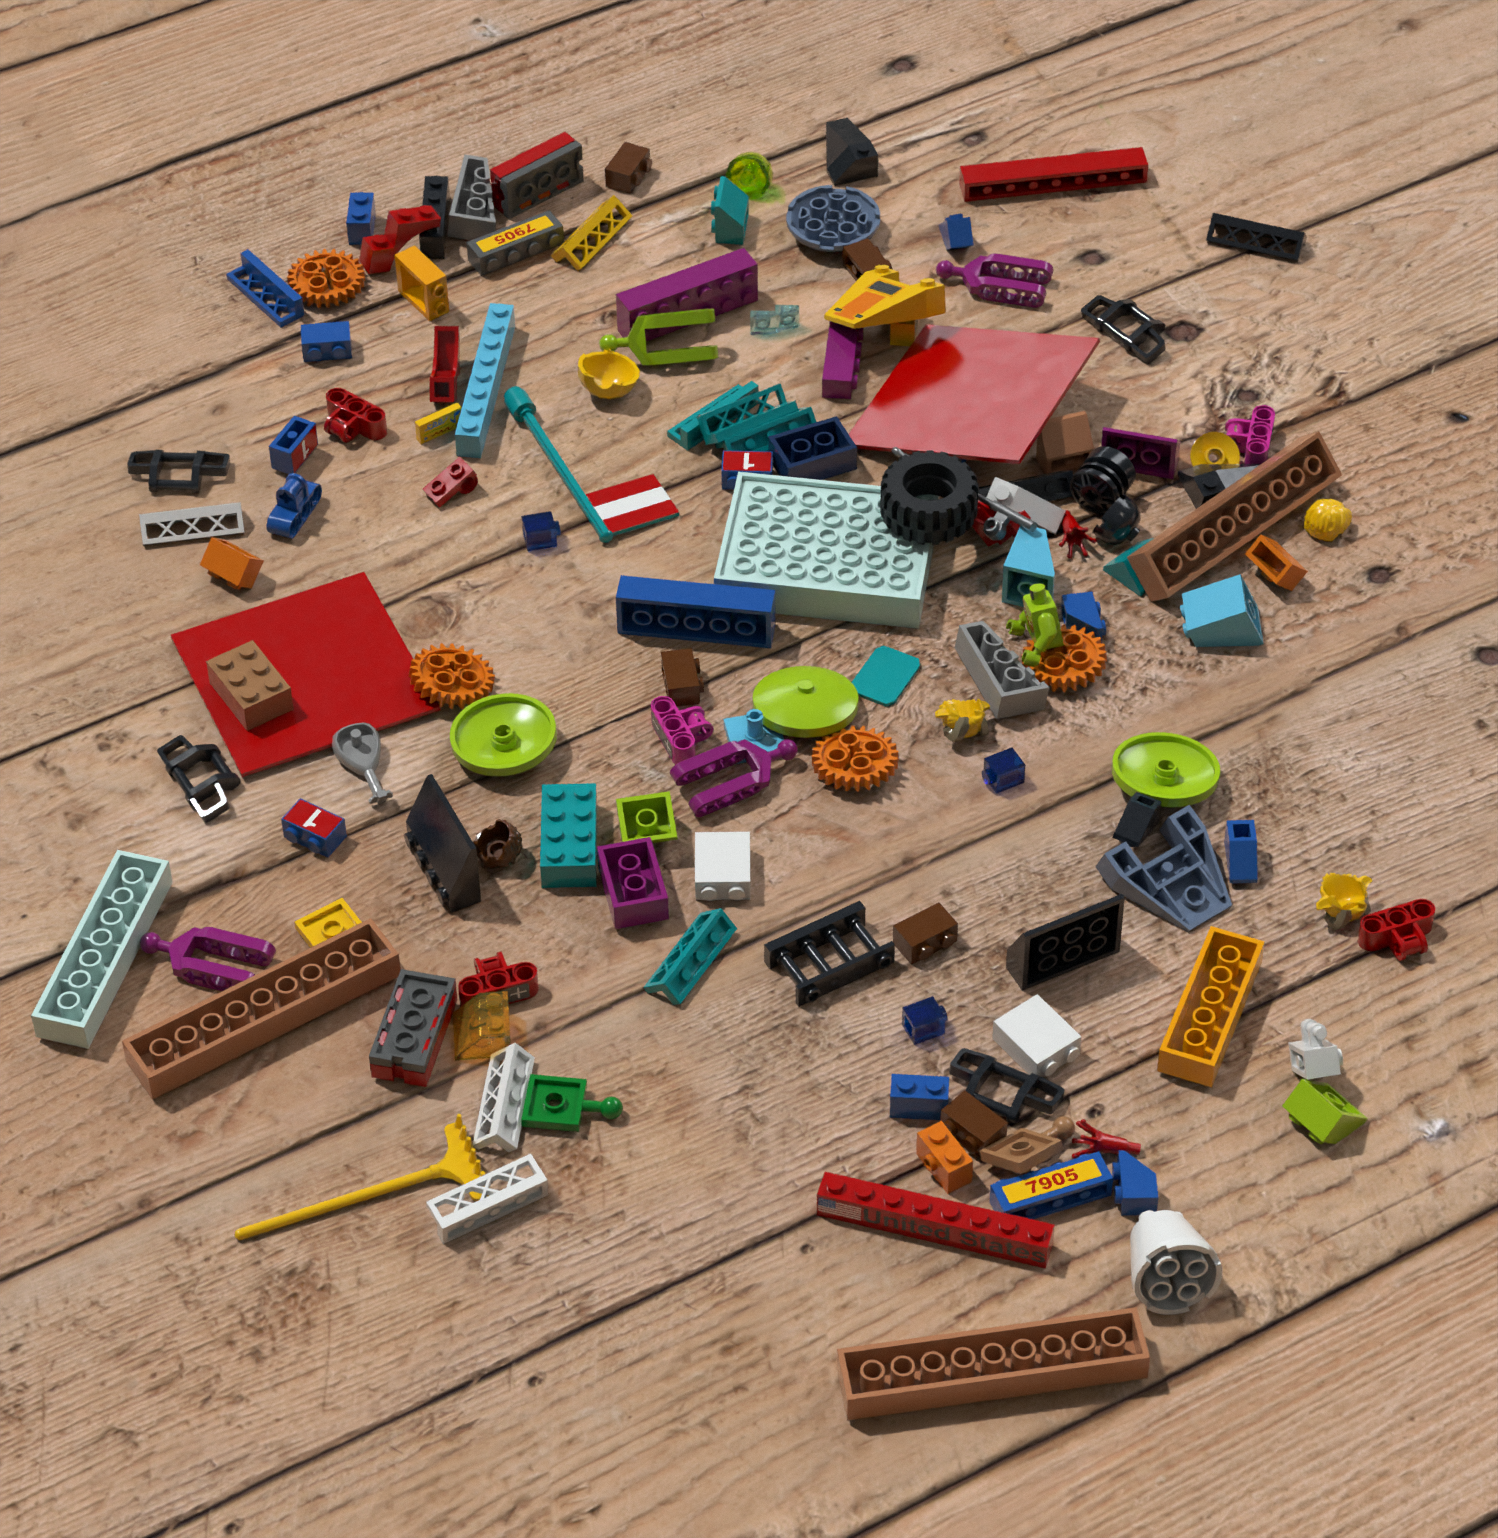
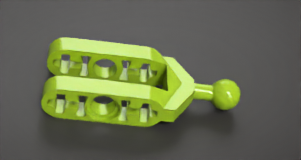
[599,309,719,366]

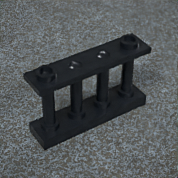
[764,901,895,1007]

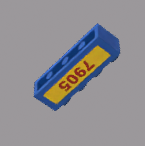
[989,1152,1113,1220]

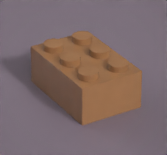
[206,640,294,731]

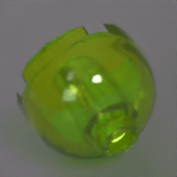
[725,151,773,200]

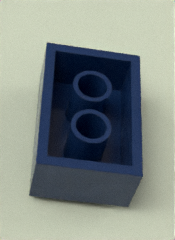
[768,416,857,480]

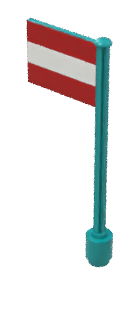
[504,386,679,543]

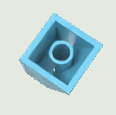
[1002,526,1055,607]
[1180,574,1264,647]

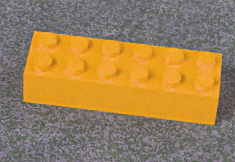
[1157,926,1265,1087]

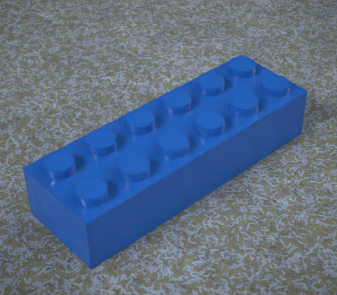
[616,575,776,648]

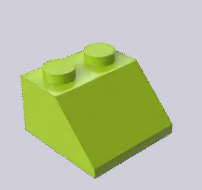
[616,791,678,843]
[1282,1079,1368,1144]

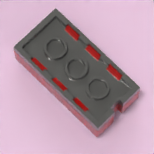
[490,132,584,220]
[369,969,458,1087]

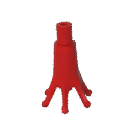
[1059,510,1097,558]
[1071,1119,1141,1159]

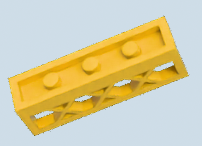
[551,195,632,271]

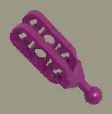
[936,253,1054,308]
[670,739,798,817]
[140,927,276,991]

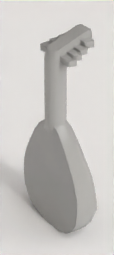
[332,723,393,804]

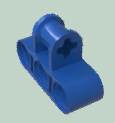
[266,473,322,539]

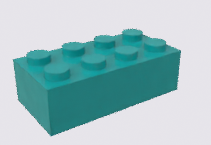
[540,783,597,888]

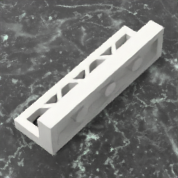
[139,502,244,545]
[472,1043,535,1152]
[426,1154,548,1244]

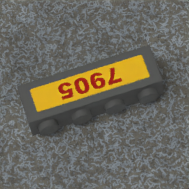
[466,210,564,276]

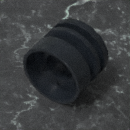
[1070,446,1136,514]

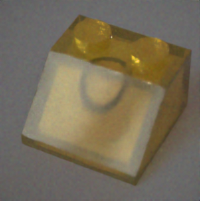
[453,991,511,1061]

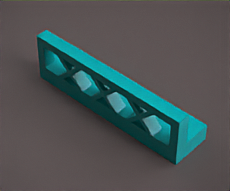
[667,381,759,451]
[697,383,799,445]
[715,407,816,451]
[643,908,737,1005]

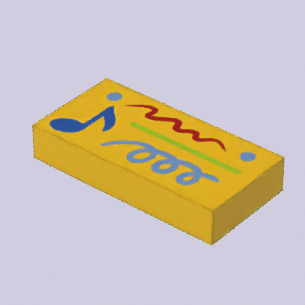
[415,403,462,444]

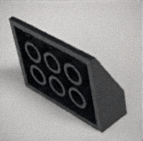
[404,774,481,913]
[1006,894,1125,991]

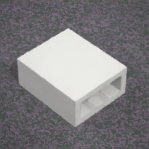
[695,832,750,901]
[992,994,1081,1078]

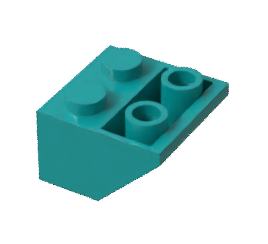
[711,176,749,245]

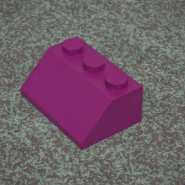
[1101,427,1181,479]

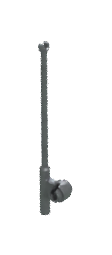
[891,447,1037,540]

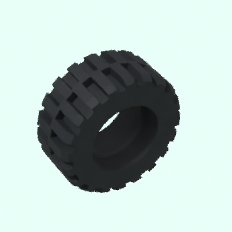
[880,450,978,545]

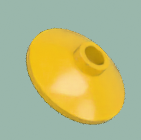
[1190,432,1240,467]

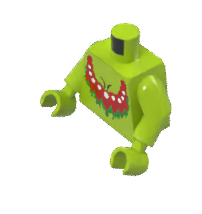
[1006,583,1064,667]

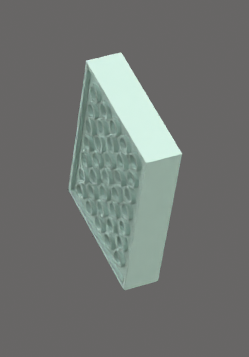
[714,472,939,629]

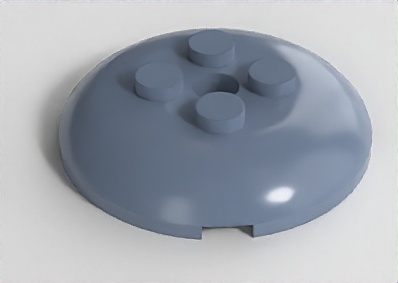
[786,185,880,252]

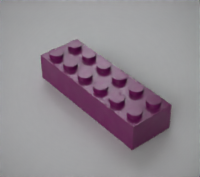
[616,248,758,342]

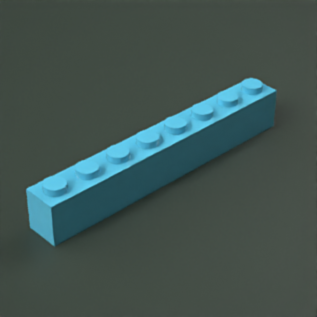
[455,303,515,458]

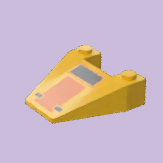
[824,265,946,329]

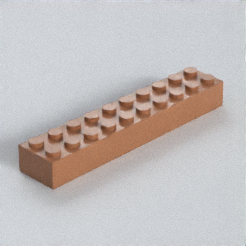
[1127,431,1342,602]
[122,918,401,1100]
[837,1307,1150,1420]

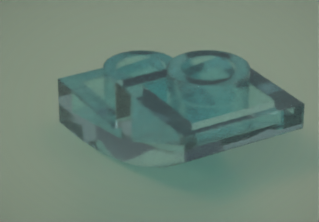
[750,305,799,335]

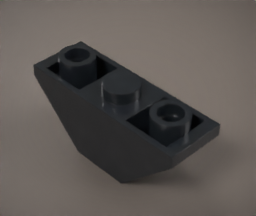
[1113,792,1162,848]

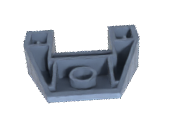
[1096,805,1232,932]

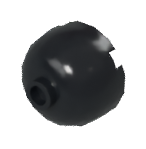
[1092,494,1141,545]

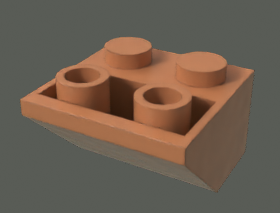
[1036,411,1094,474]

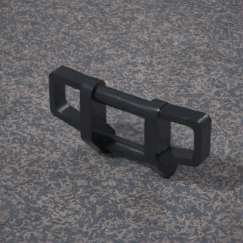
[1081,295,1166,364]
[127,450,230,493]
[157,735,241,823]
[949,1048,1065,1124]

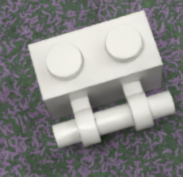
[1288,1019,1343,1080]

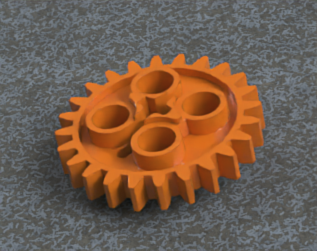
[287,249,365,308]
[1021,624,1107,692]
[409,643,495,709]
[812,725,899,792]

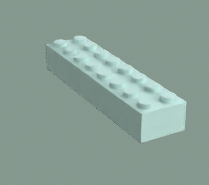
[31,850,173,1049]

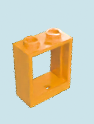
[394,245,450,321]

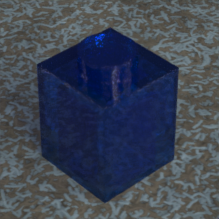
[521,511,561,551]
[982,747,1026,794]
[902,996,948,1045]

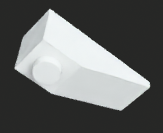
[986,477,1066,535]

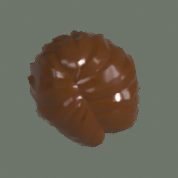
[473,819,523,869]

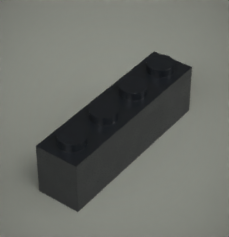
[419,176,450,259]

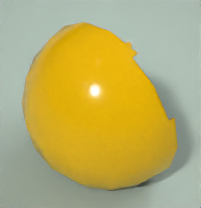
[578,349,640,400]

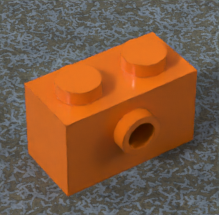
[1245,534,1308,591]
[200,537,264,590]
[916,1121,973,1194]

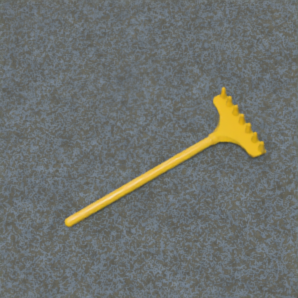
[234,1114,489,1240]

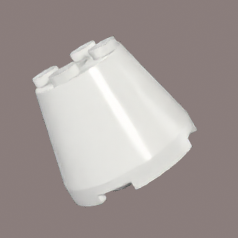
[1130,1210,1222,1315]

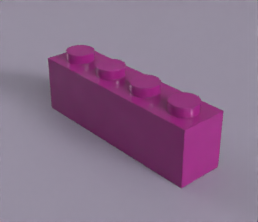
[822,321,864,399]

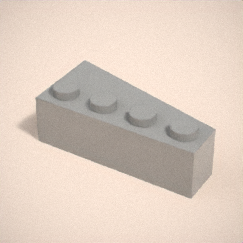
[448,155,496,240]
[955,621,1050,719]

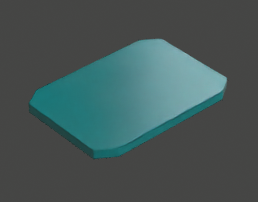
[852,645,920,707]

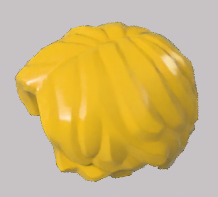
[1304,499,1352,542]

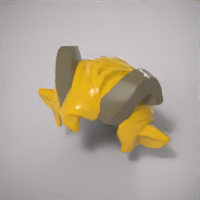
[935,699,990,742]
[1316,873,1372,930]

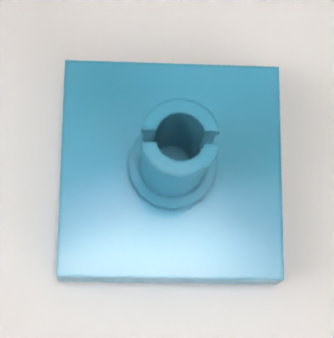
[723,709,784,764]

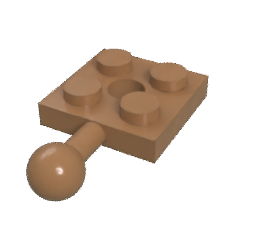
[980,1116,1075,1174]

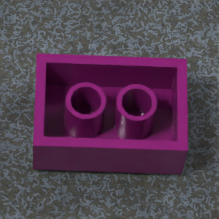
[597,837,669,929]

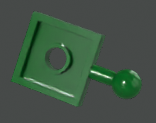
[521,1074,623,1132]

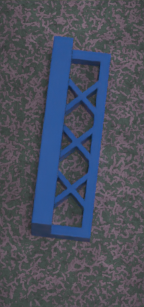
[226,249,304,328]

